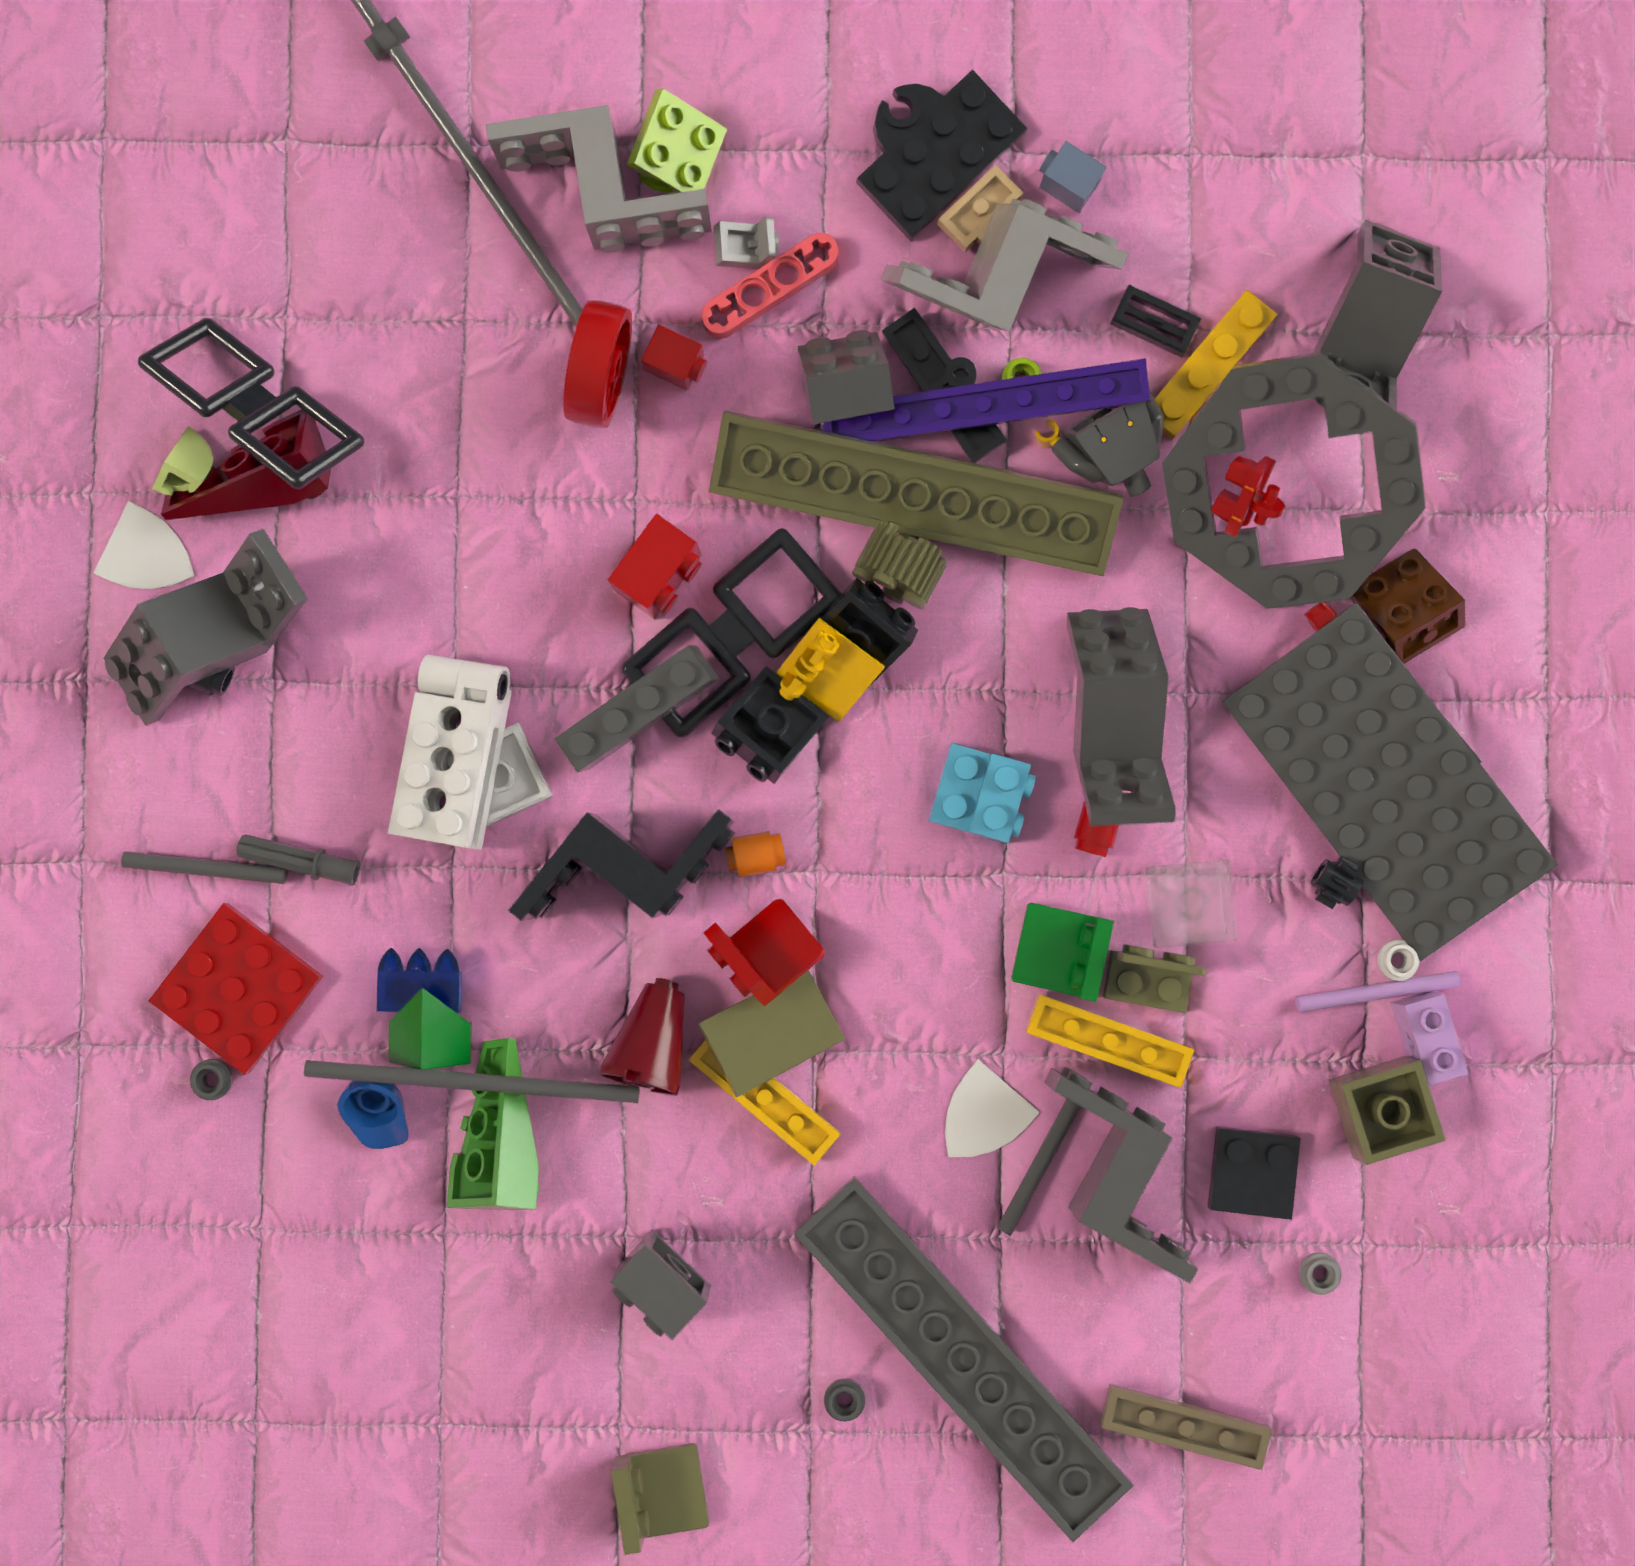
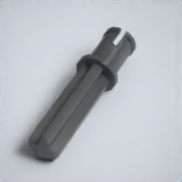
[236,834,360,886]

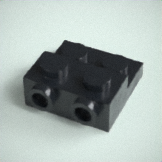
[802,578,918,689]
[711,666,829,784]

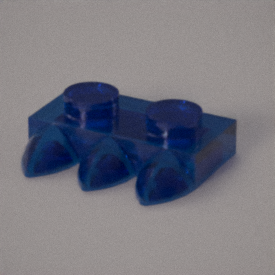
[376,948,462,1013]

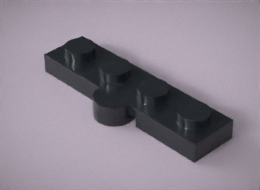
[882,307,1007,463]

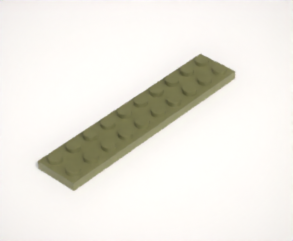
[709,410,1124,576]

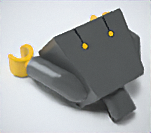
[1035,392,1164,497]

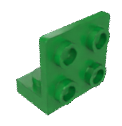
[1011,902,1114,1002]

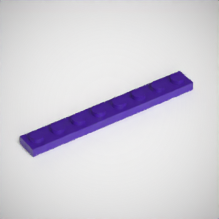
[822,358,1151,442]

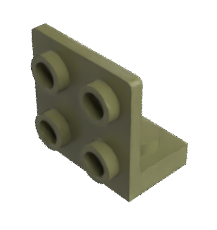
[1103,944,1206,1013]
[611,1443,710,1555]

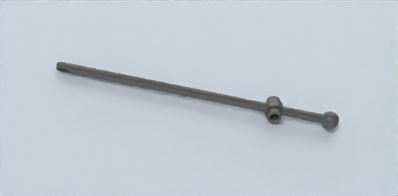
[351,0,582,326]

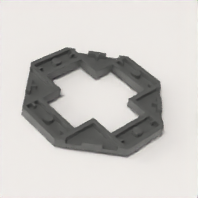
[1162,352,1426,609]

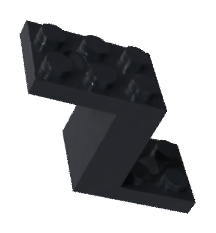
[508,809,735,921]

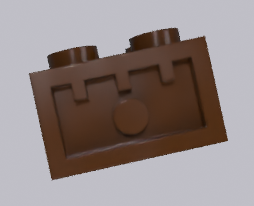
[1351,549,1465,664]

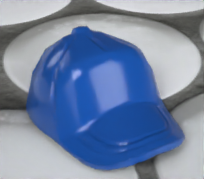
[337,1081,409,1149]

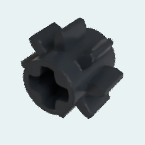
[1310,856,1363,909]

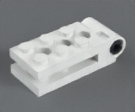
[388,654,512,850]

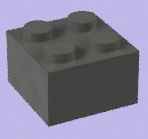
[797,330,895,424]
[610,1230,711,1340]

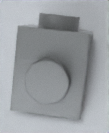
[713,217,779,269]

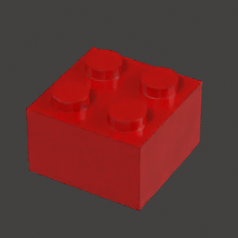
[607,513,702,620]

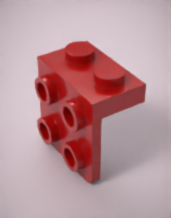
[703,899,825,1007]

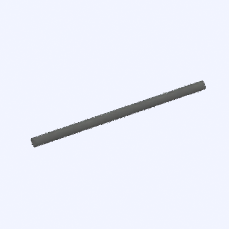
[304,1060,640,1103]

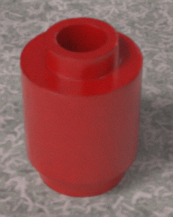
[1073,801,1119,857]

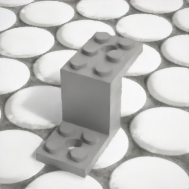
[486,105,712,253]
[881,199,1128,331]

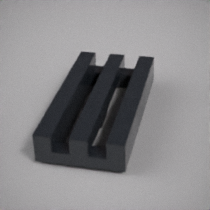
[1110,285,1201,358]

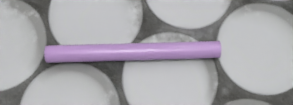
[1295,971,1460,1013]

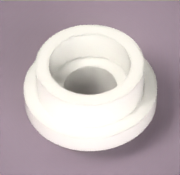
[1377,940,1419,981]

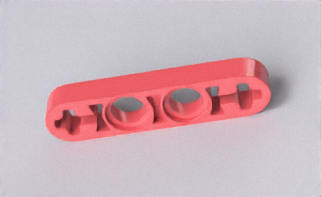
[702,233,838,338]

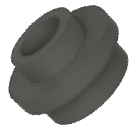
[190,1059,233,1100]
[824,1379,865,1422]

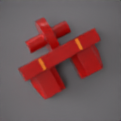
[1211,456,1286,537]

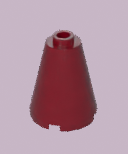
[599,978,685,1096]

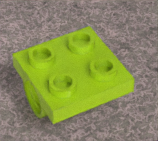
[627,88,727,194]

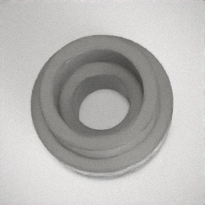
[1299,1252,1341,1295]

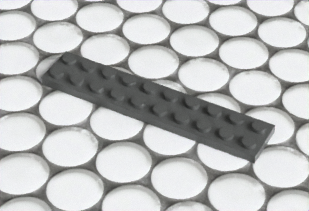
[794,1176,1133,1542]

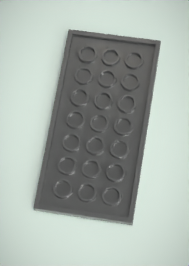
[1222,603,1558,961]

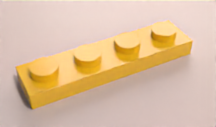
[1155,289,1278,440]
[1025,993,1194,1088]
[688,1040,840,1166]

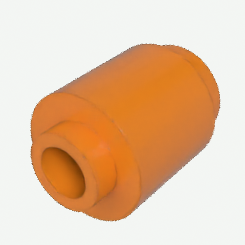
[725,831,786,878]

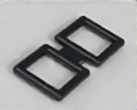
[138,318,364,489]
[621,528,841,738]

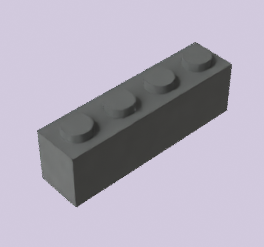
[554,645,719,773]

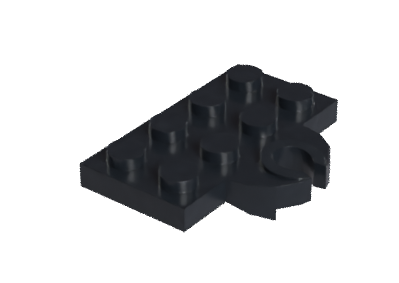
[856,69,1027,241]

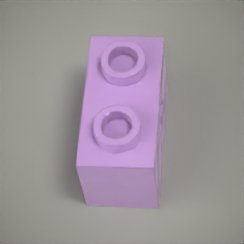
[1390,992,1468,1085]

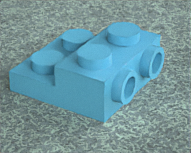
[928,743,1036,844]

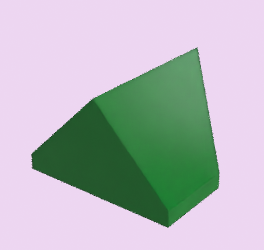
[388,988,472,1070]

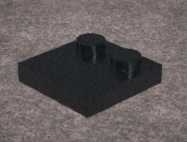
[1208,1126,1301,1220]

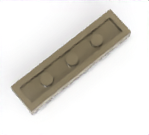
[1099,1383,1272,1470]

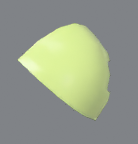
[152,426,214,495]

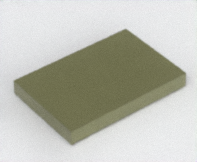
[698,970,845,1098]

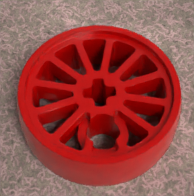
[563,300,632,428]

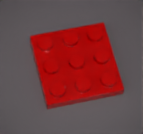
[148,903,323,1075]

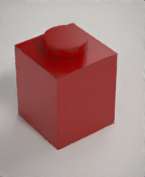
[641,324,707,391]

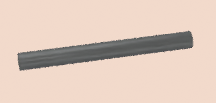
[121,851,288,884]
[997,1099,1081,1236]

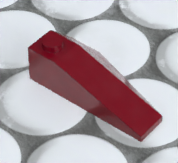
[161,410,331,520]

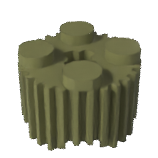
[852,521,947,609]

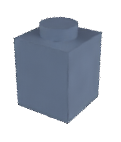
[1039,141,1106,213]

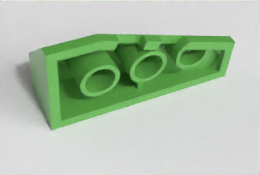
[446,1038,539,1210]

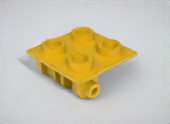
[776,618,885,722]

